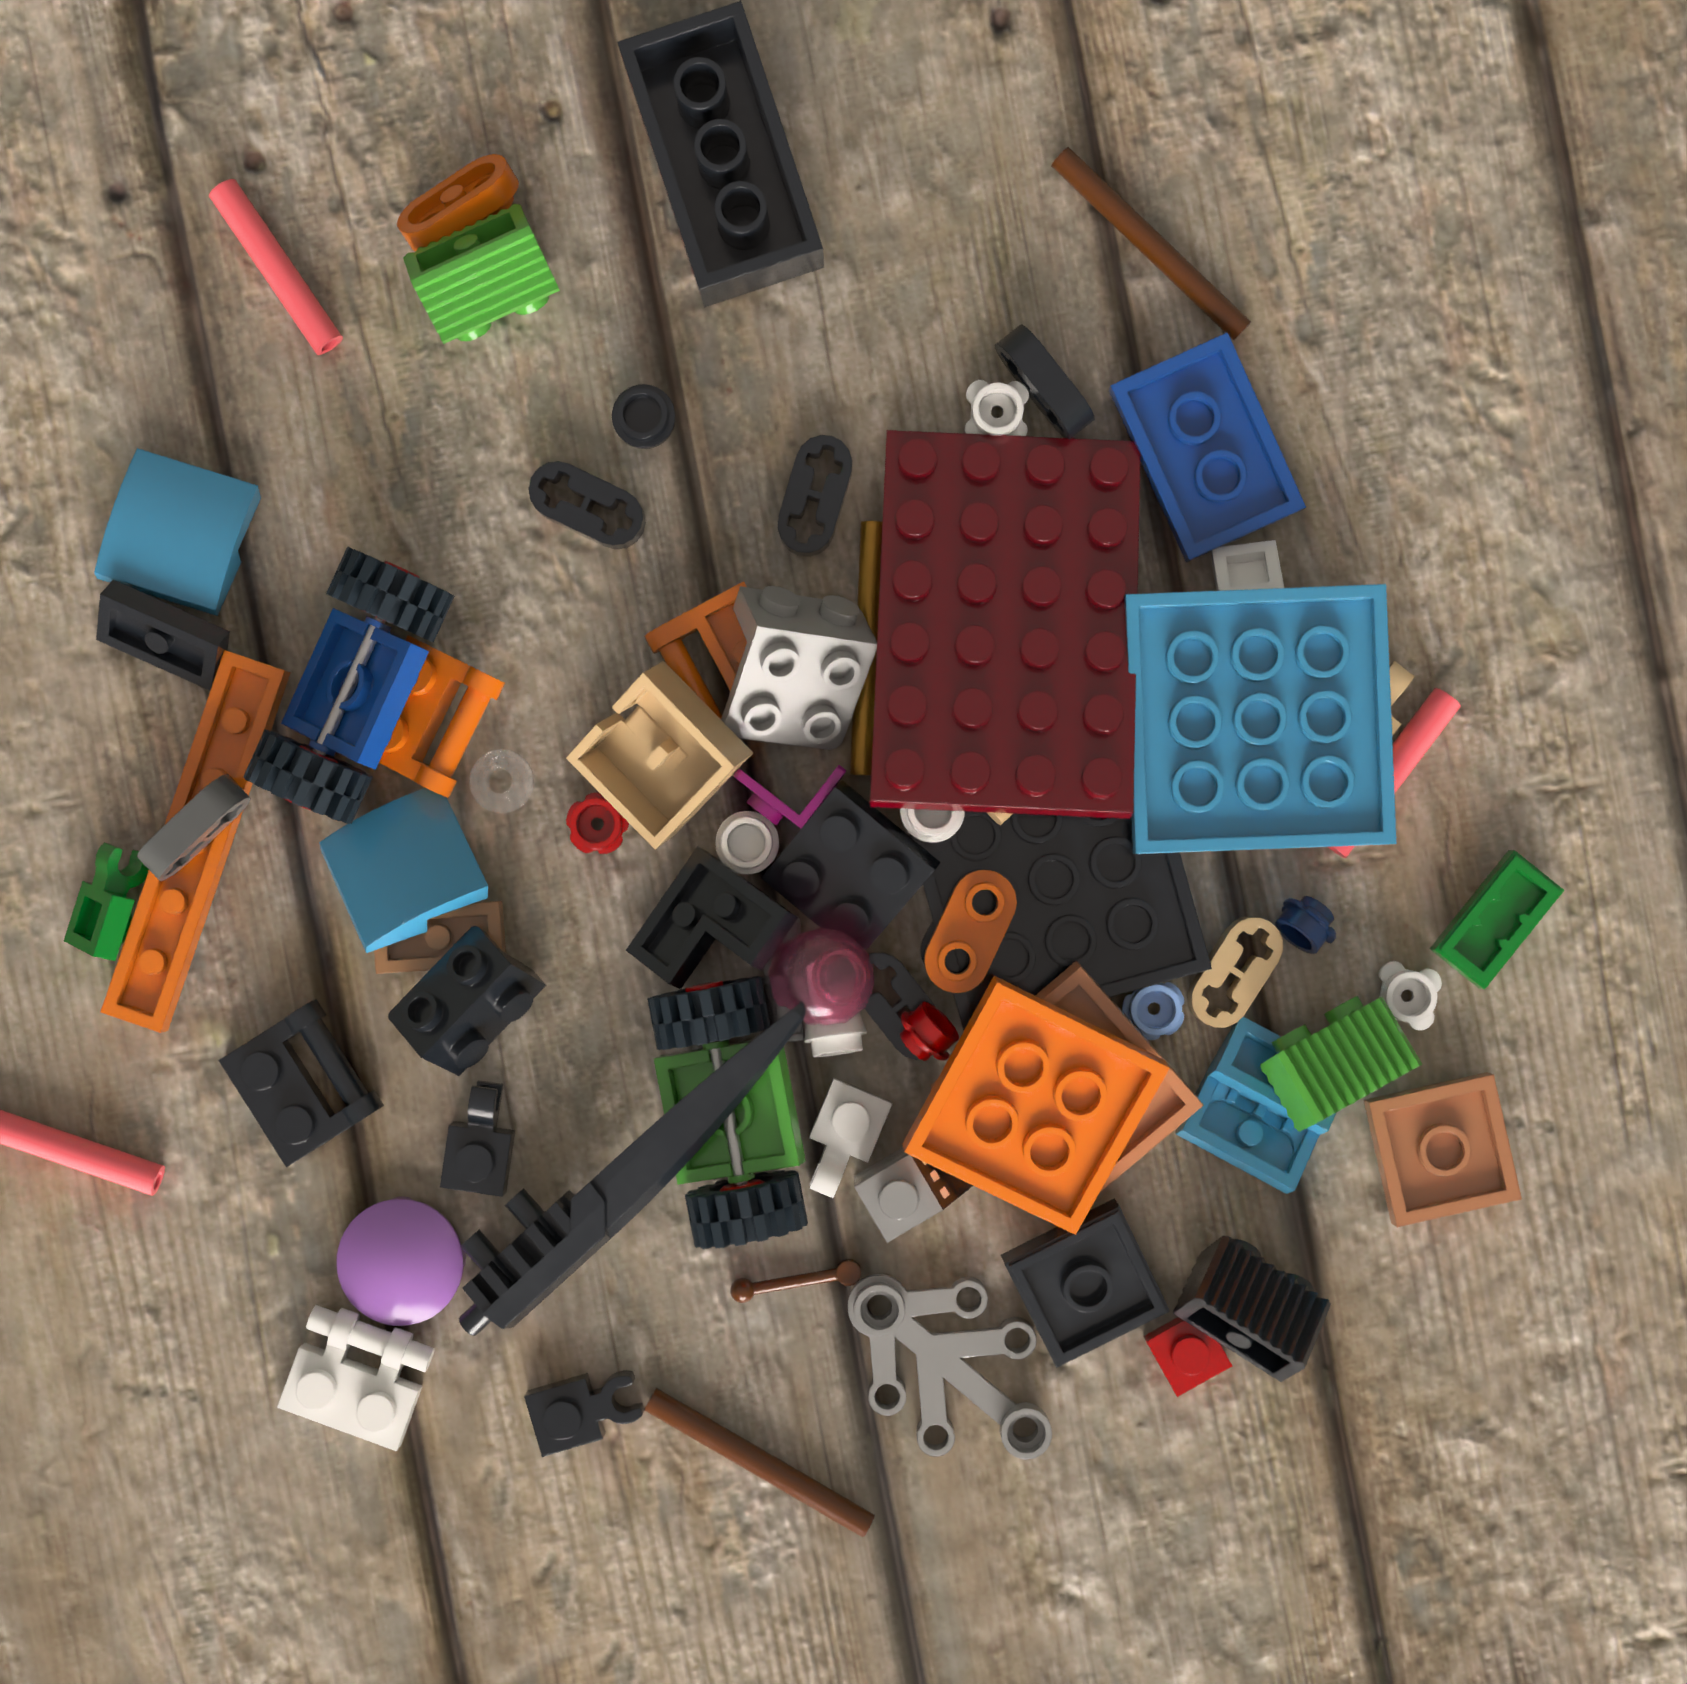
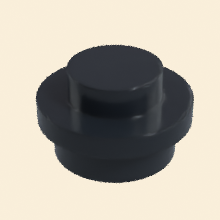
[612,384,676,449]

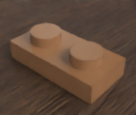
[374,901,506,974]

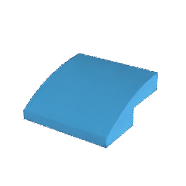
[94,448,261,616]
[319,788,488,953]
[1176,1016,1337,1194]

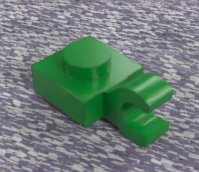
[63,842,149,961]

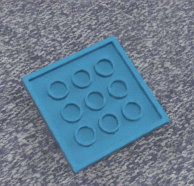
[1124,584,1397,854]

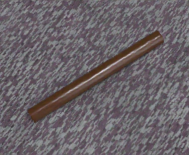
[1051,147,1251,341]
[644,1388,875,1538]

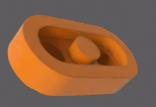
[397,154,519,251]
[924,870,1017,993]

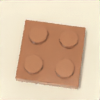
[1364,1072,1522,1227]

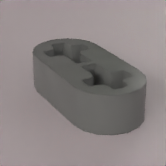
[137,774,251,881]

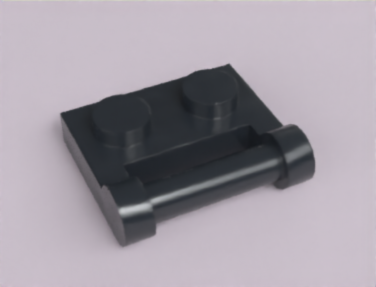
[218,999,384,1168]

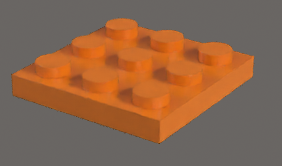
[902,976,1170,1235]

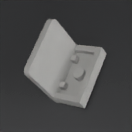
[721,586,877,750]

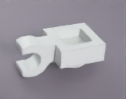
[809,1078,892,1198]

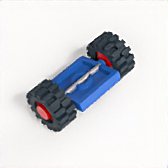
[243,547,455,824]

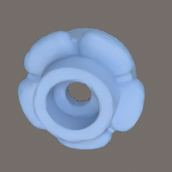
[1122,982,1184,1040]

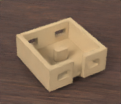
[566,661,753,850]

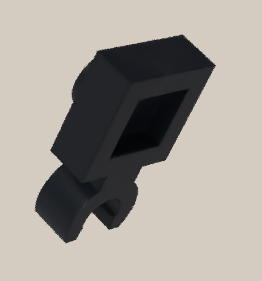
[524,1370,644,1457]

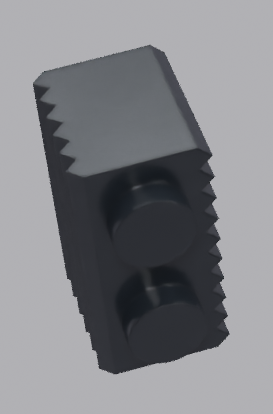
[1173,1236,1331,1382]

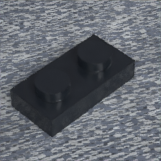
[96,580,230,690]

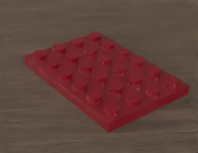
[870,430,1140,819]

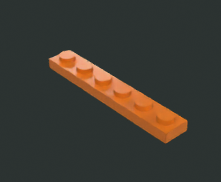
[100,650,291,1033]

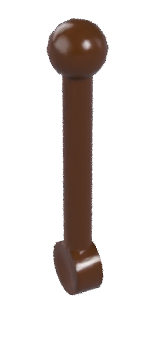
[730,1259,861,1303]

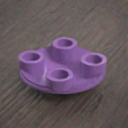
[337,1196,466,1326]

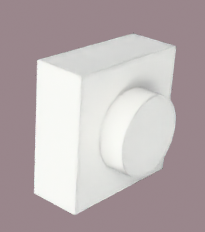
[1212,540,1284,591]

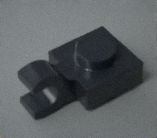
[440,1080,515,1197]

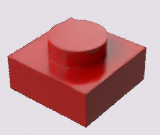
[1143,1317,1232,1397]

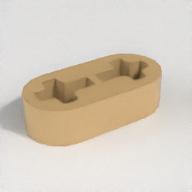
[1187,917,1283,1028]

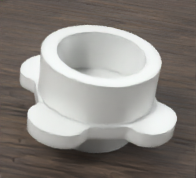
[965,380,1029,436]
[1376,961,1442,1030]

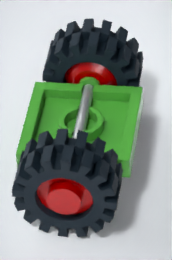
[647,976,808,1249]

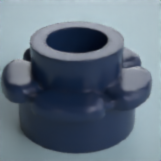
[1275,896,1336,954]

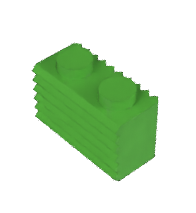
[403,204,560,344]
[1260,996,1422,1132]

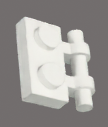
[277,1305,435,1451]

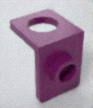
[733,765,847,829]

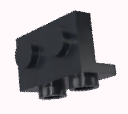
[388,926,546,1076]

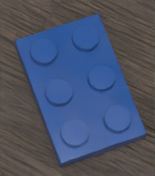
[1109,332,1306,563]

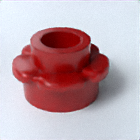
[566,792,629,854]
[900,1002,959,1061]

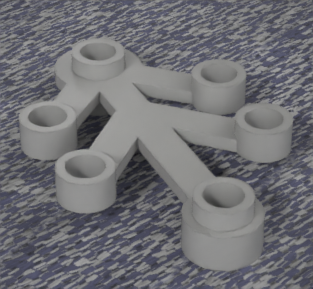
[848,1274,1052,1459]

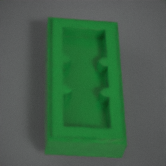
[1429,850,1564,990]

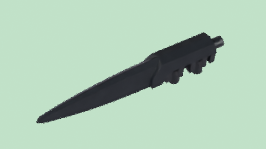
[459,1001,806,1336]

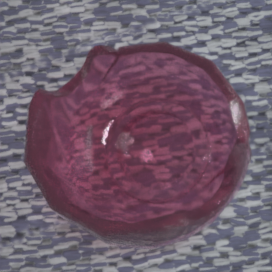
[768,928,875,1026]

